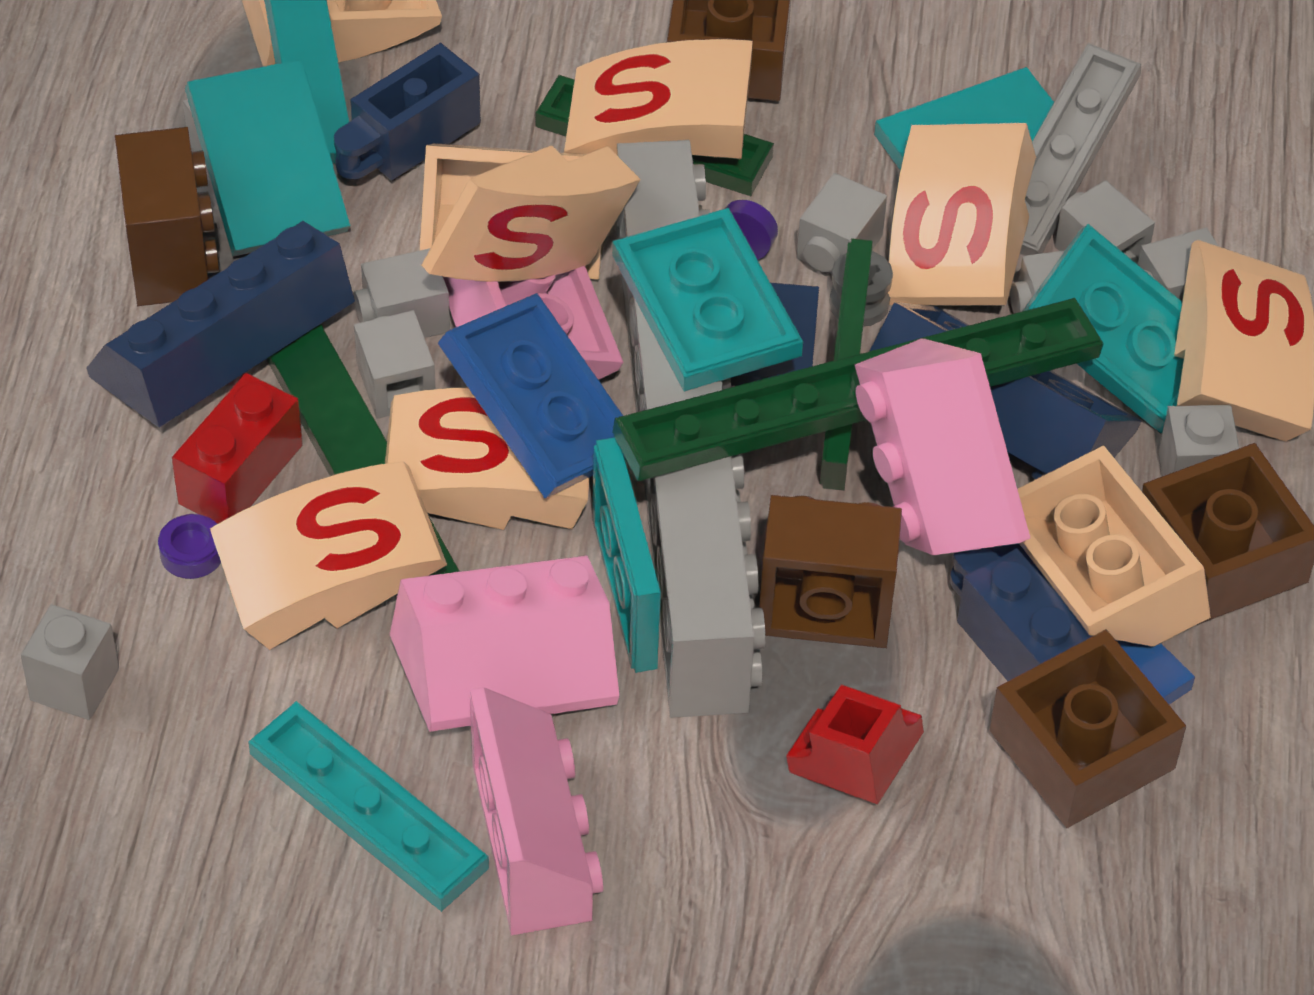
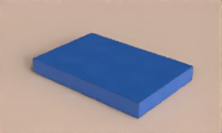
[438,293,626,498]

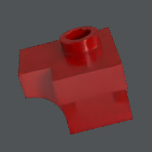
[786,684,924,805]

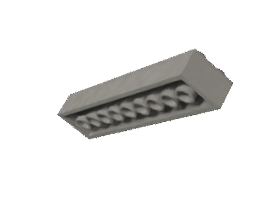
[615,140,765,718]

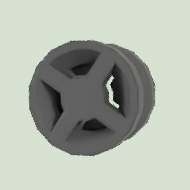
[829,251,893,327]

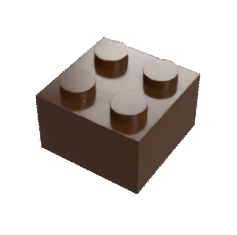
[667,0,791,101]
[115,127,219,307]
[1142,443,1314,625]
[759,495,902,649]
[989,629,1186,828]

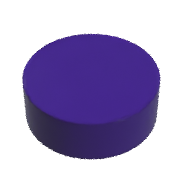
[724,200,778,260]
[158,514,221,579]

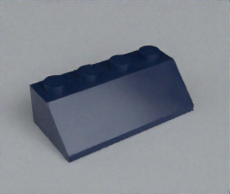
[86,221,355,428]
[870,302,1142,479]

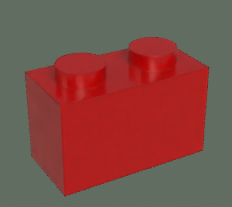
[172,373,303,524]

